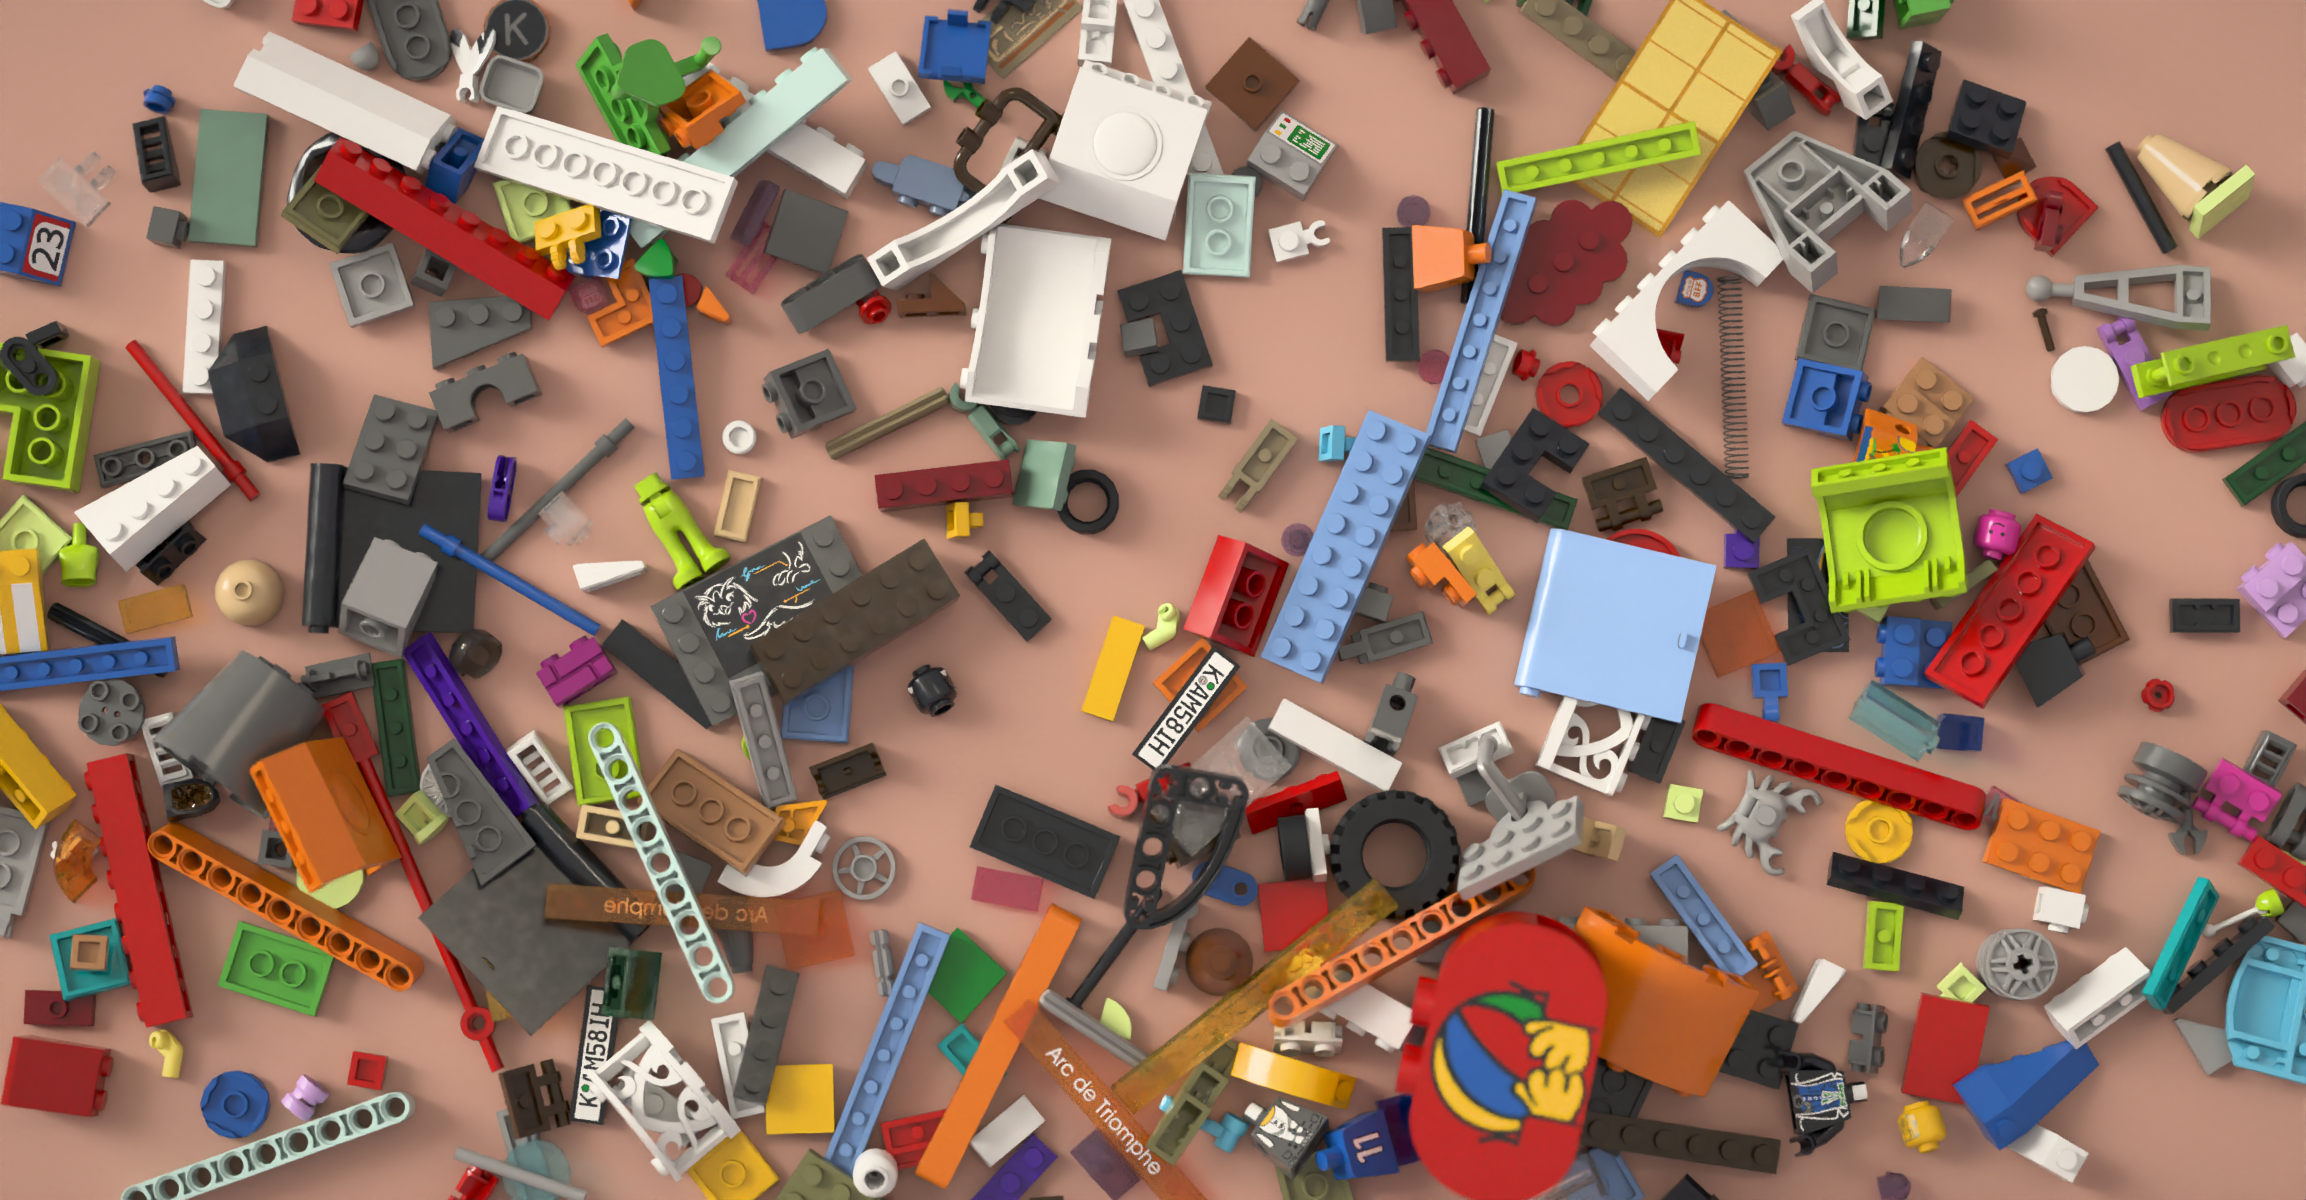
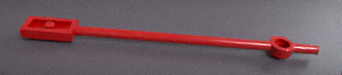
[322,692,505,1073]

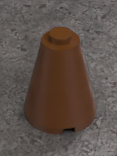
[1185,928,1253,996]

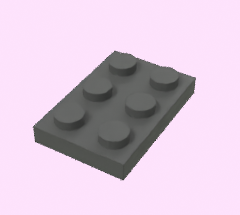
[343,394,439,505]

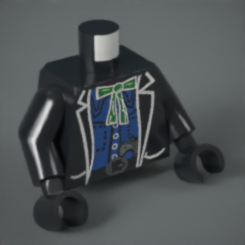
[1778,1051,1867,1157]

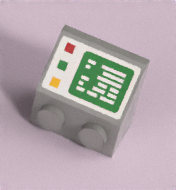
[1247,110,1338,202]

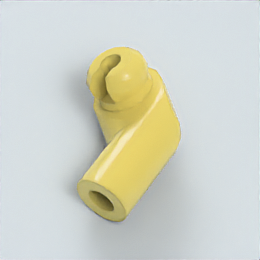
[149,1030,184,1078]

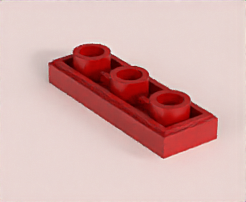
[1245,771,1347,835]

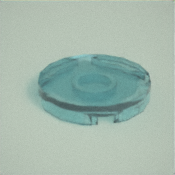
[502,1139,571,1200]

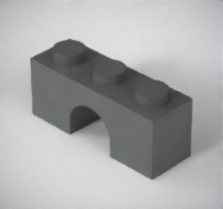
[429,352,542,433]

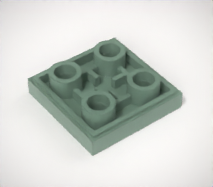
[1012,439,1076,511]

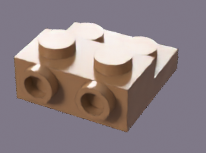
[1879,357,1975,449]

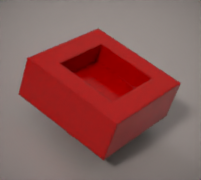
[347,1051,389,1090]

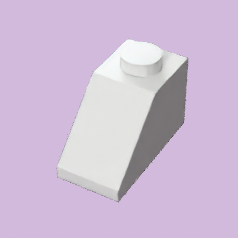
[2006,1124,2089,1183]

